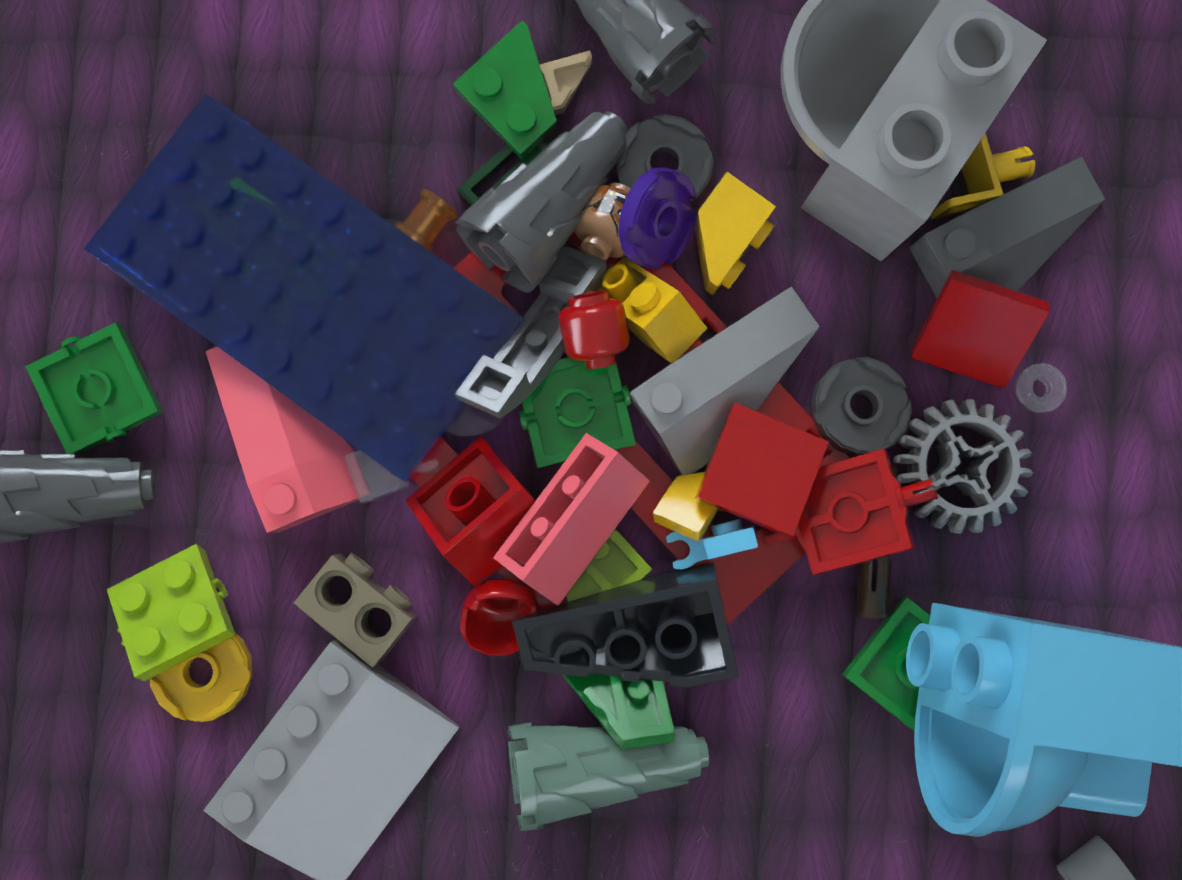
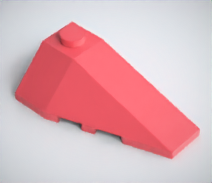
[206,333,372,533]

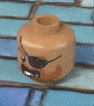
[575,183,631,260]

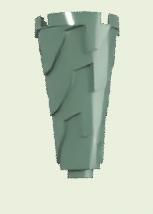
[508,722,709,831]

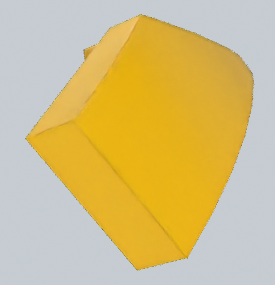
[653,472,724,542]

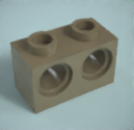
[293,553,418,668]

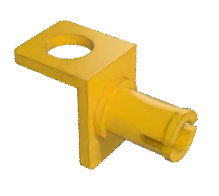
[931,133,1035,219]

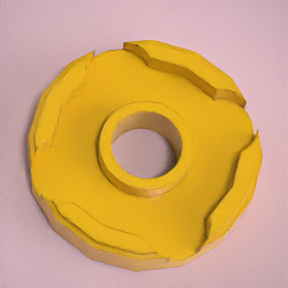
[150,633,253,722]

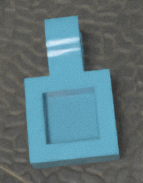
[666,519,758,569]

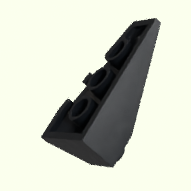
[512,562,739,688]

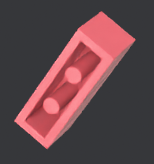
[493,433,650,606]

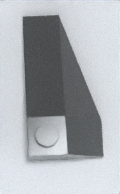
[909,157,1105,298]

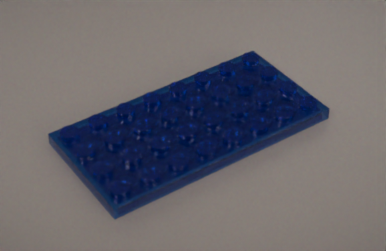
[84,93,524,483]

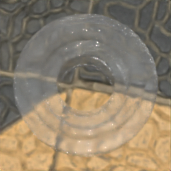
[1015,363,1067,413]

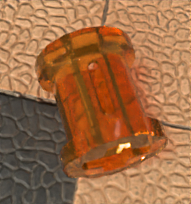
[394,188,458,255]

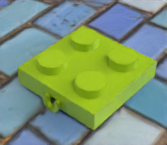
[107,544,236,682]

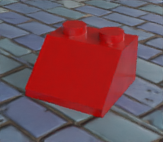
[405,436,536,588]

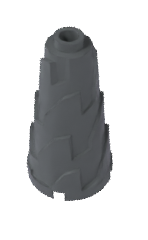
[575,0,717,104]
[455,111,628,293]
[0,450,157,544]

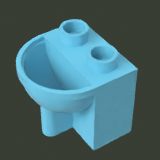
[906,603,1182,837]

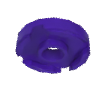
[619,167,697,270]

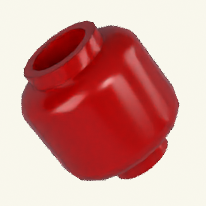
[558,290,630,369]

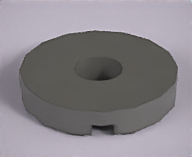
[616,114,713,214]
[811,357,912,456]

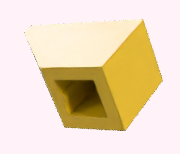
[695,172,776,295]
[598,257,707,363]

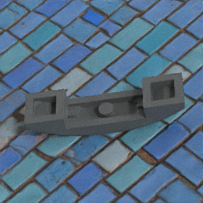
[455,245,607,418]

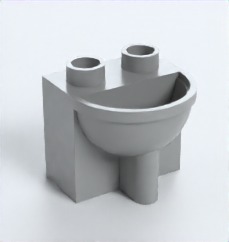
[781,0,1047,261]

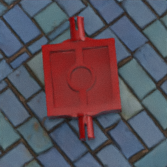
[763,449,938,575]

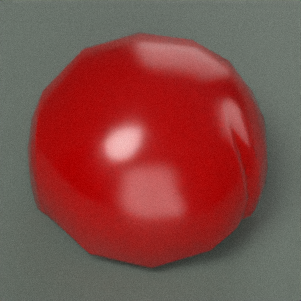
[460,579,538,656]

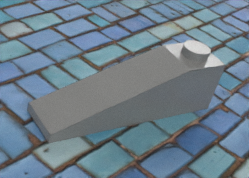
[629,286,820,475]

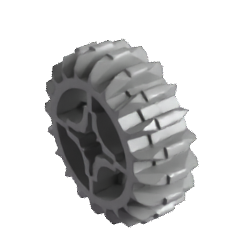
[893,399,1033,534]

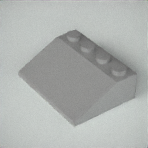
[203,639,460,880]

